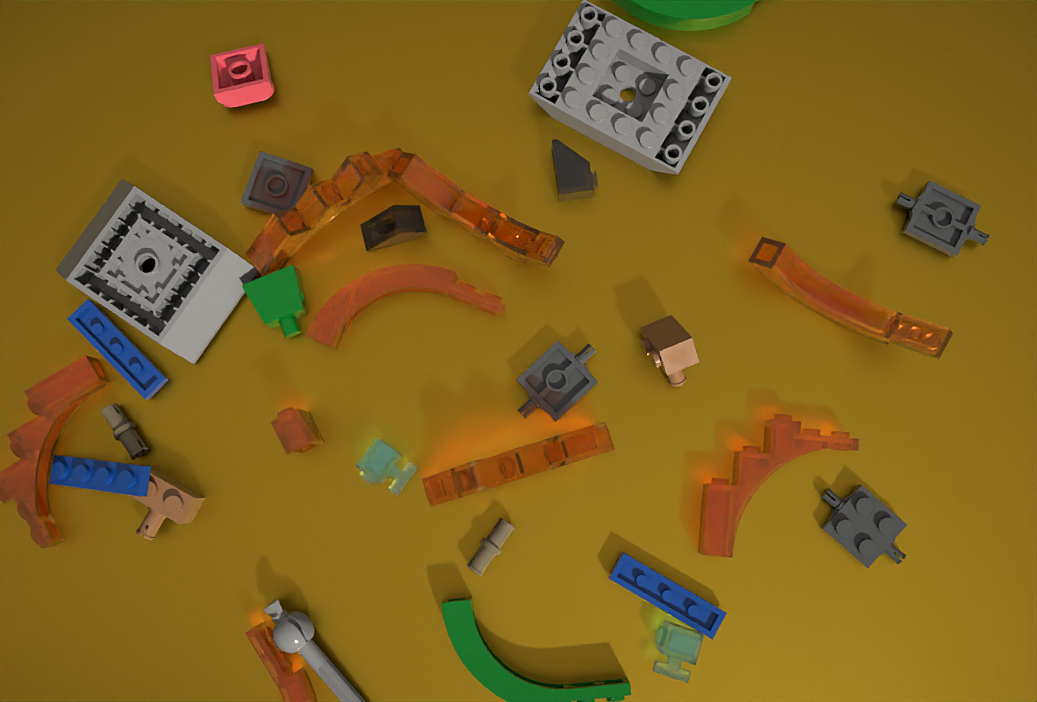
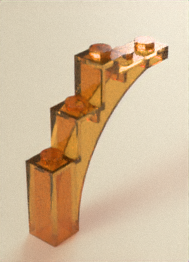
[246,148,416,276]
[387,152,565,267]
[0,355,111,548]
[698,414,859,558]
[422,422,615,507]

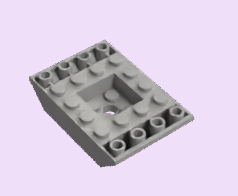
[529,0,732,175]
[56,179,260,364]

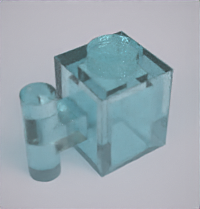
[356,438,418,496]
[653,620,704,683]

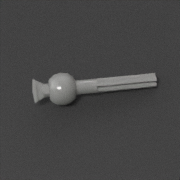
[263,599,366,702]

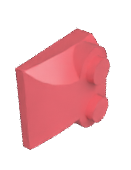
[210,43,274,108]

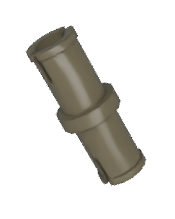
[101,403,149,460]
[466,517,515,577]

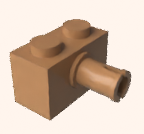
[640,315,699,387]
[129,470,206,540]

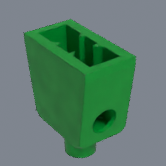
[242,265,308,338]

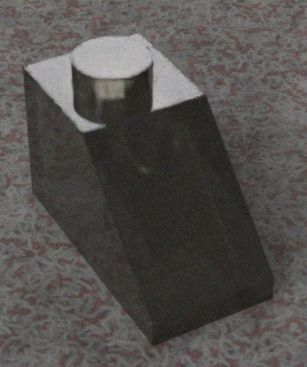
[551,139,598,202]
[360,205,426,251]

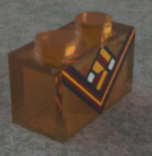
[271,407,325,456]

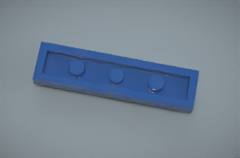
[67,299,169,400]
[49,455,151,496]
[608,552,727,639]

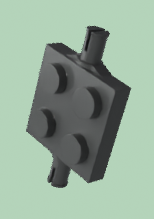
[895,181,990,257]
[516,341,598,422]
[821,484,907,568]

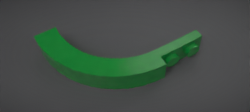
[613,0,759,31]
[441,597,631,702]

